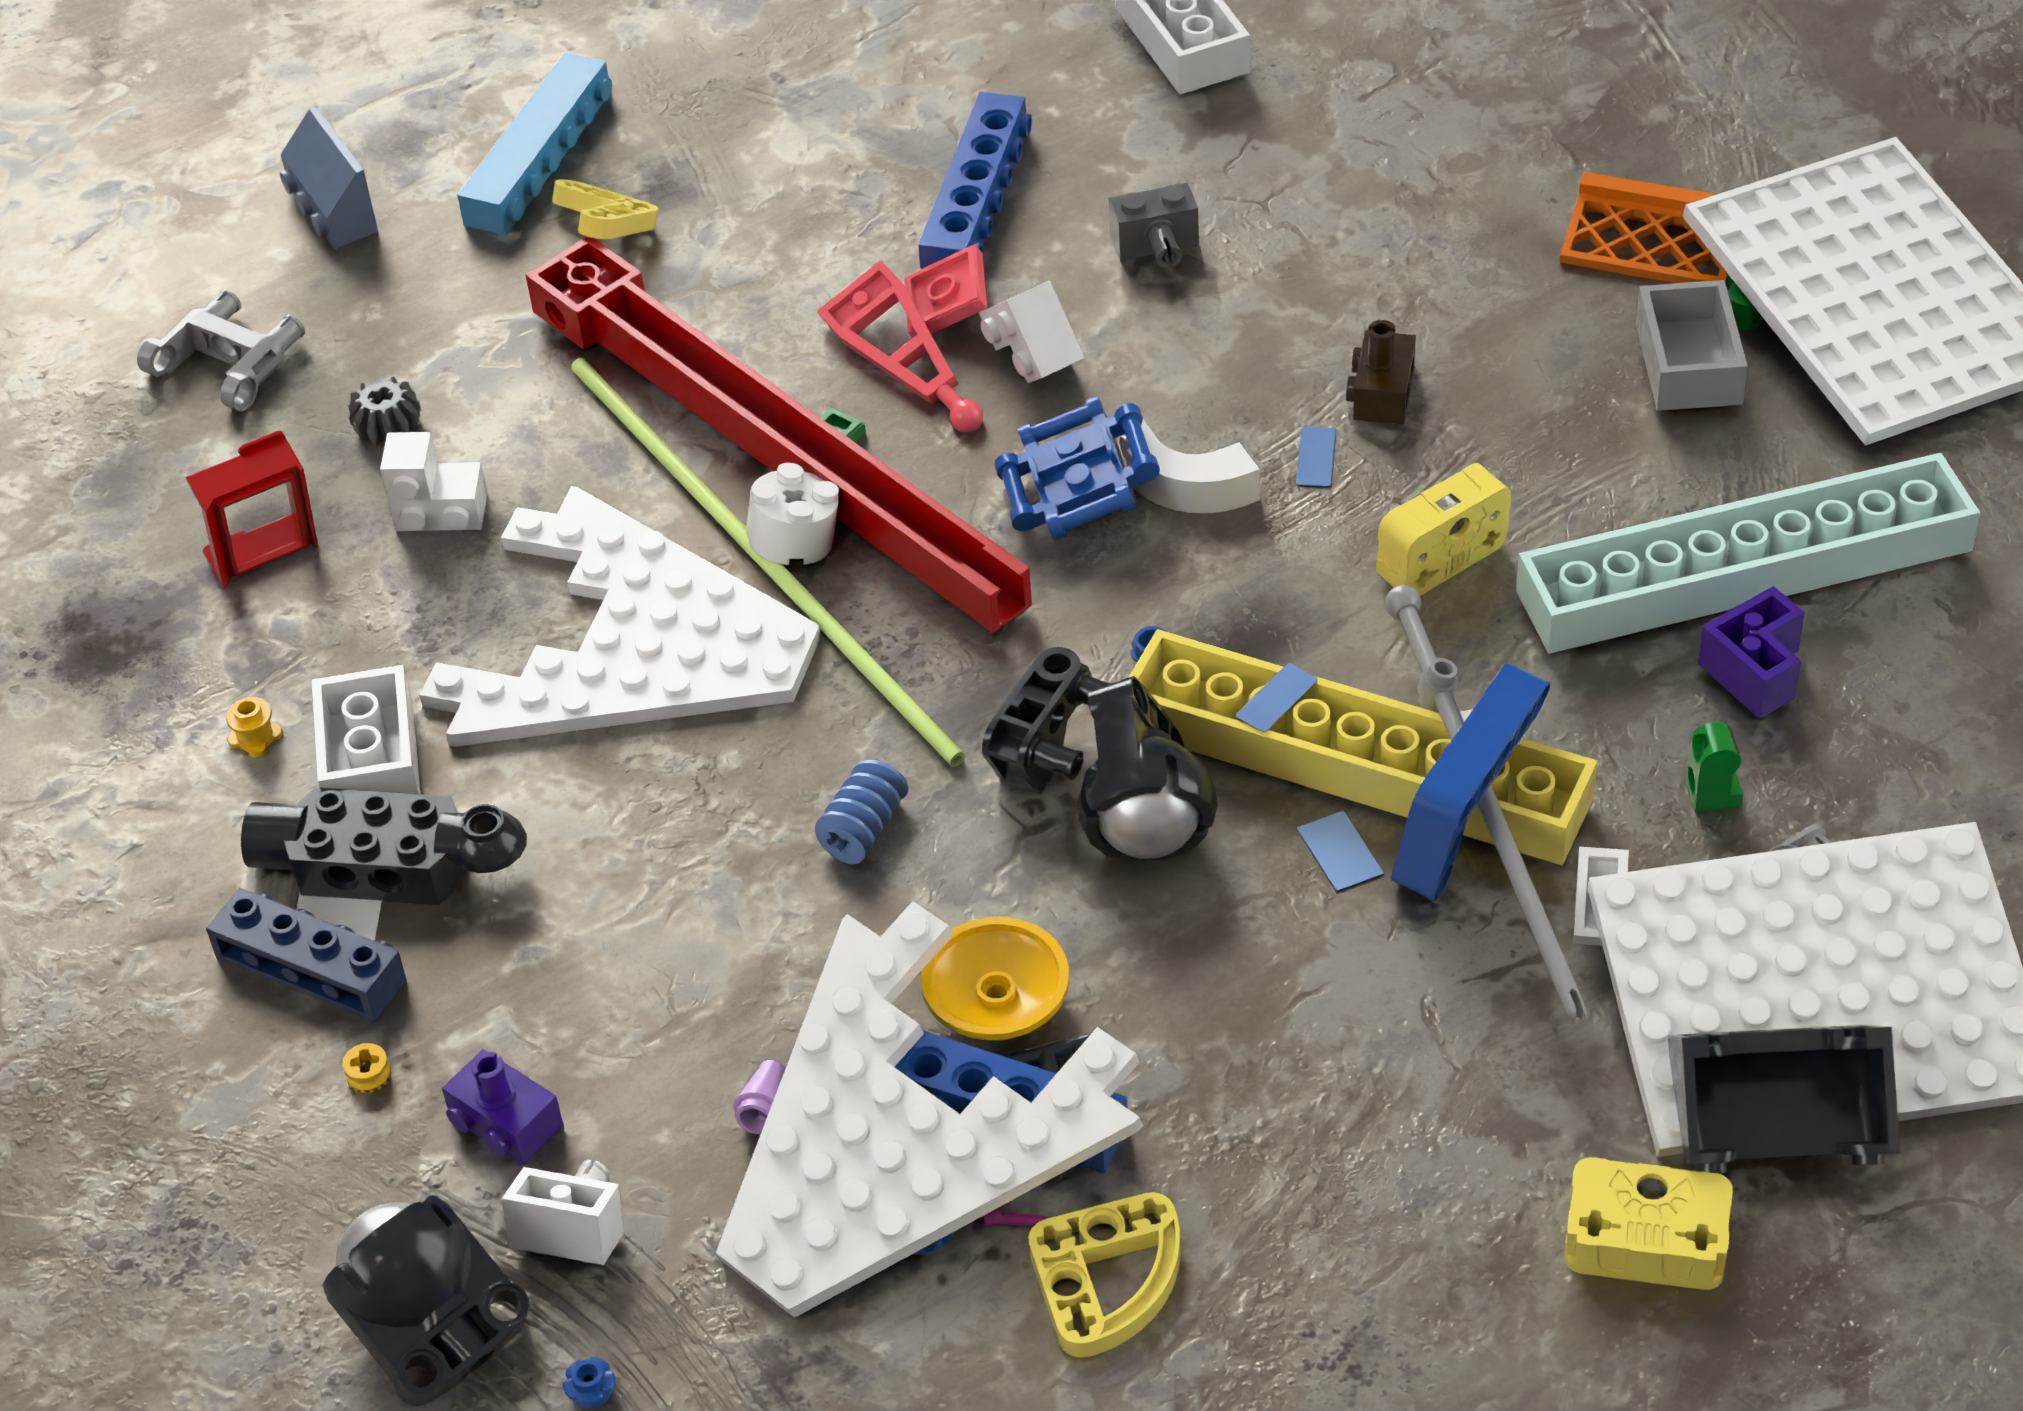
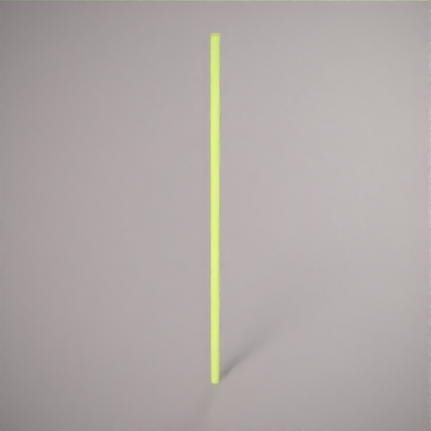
[571,358,965,767]

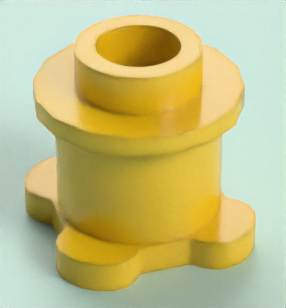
[226,697,283,758]

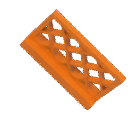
[1560,171,1728,284]

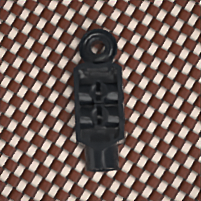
[241,787,527,905]

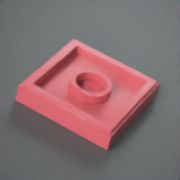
[904,244,987,338]

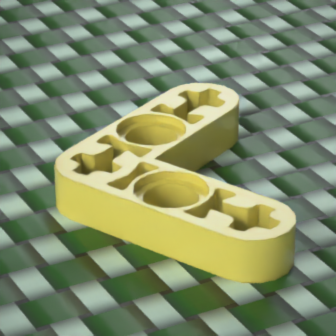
[552,180,658,239]

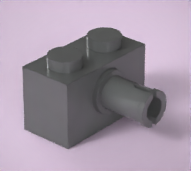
[1109,183,1199,268]

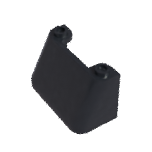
[1668,1025,1900,1173]

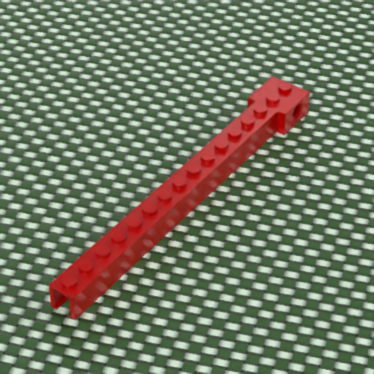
[525,237,1032,633]

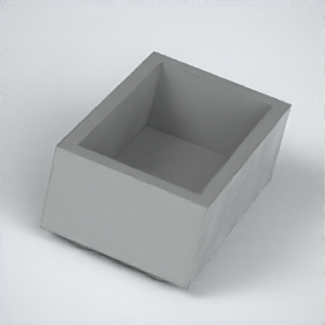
[1636,280,1748,411]

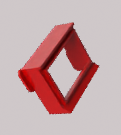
[186,431,319,590]

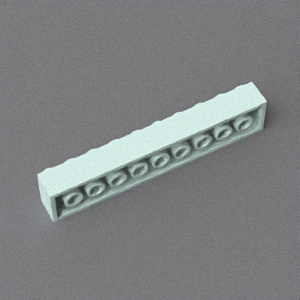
[1516,453,1980,654]

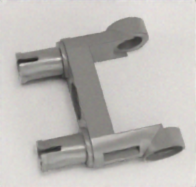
[137,289,305,412]

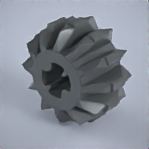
[348,376,421,446]

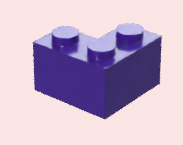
[1698,586,1805,719]

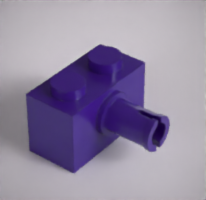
[442,1049,564,1165]

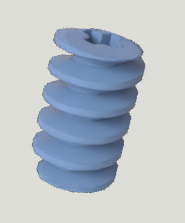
[815,760,909,865]

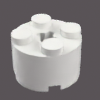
[746,463,839,565]

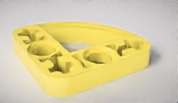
[1029,1192,1180,1358]

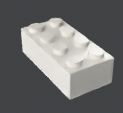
[1115,0,1250,95]

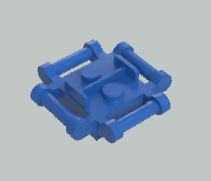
[994,395,1160,541]

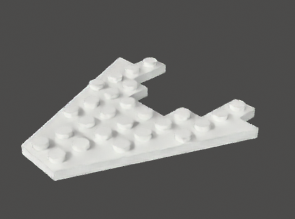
[420,486,821,747]
[716,901,1143,1318]

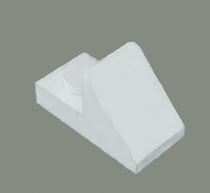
[1573,846,1629,946]

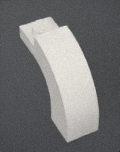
[1119,419,1260,513]

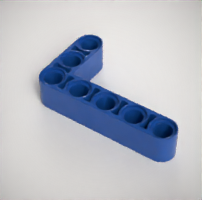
[1390,663,1550,901]

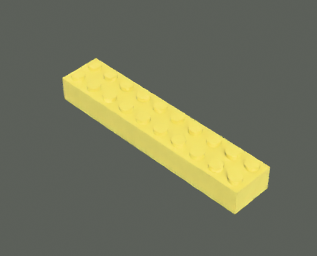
[1129,629,1598,866]

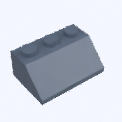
[280,107,378,249]

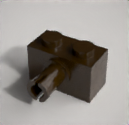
[1346,320,1416,424]

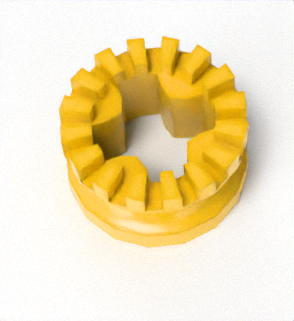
[342,1043,391,1093]

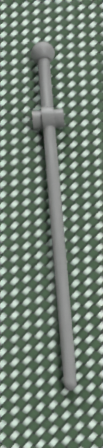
[1385,585,1586,1020]

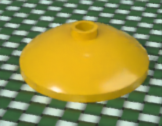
[921,916,1069,1040]

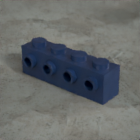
[206,887,407,1023]

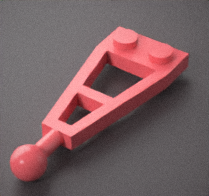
[817,260,984,433]

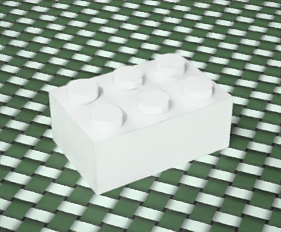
[312,665,421,794]

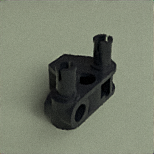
[982,647,1110,794]

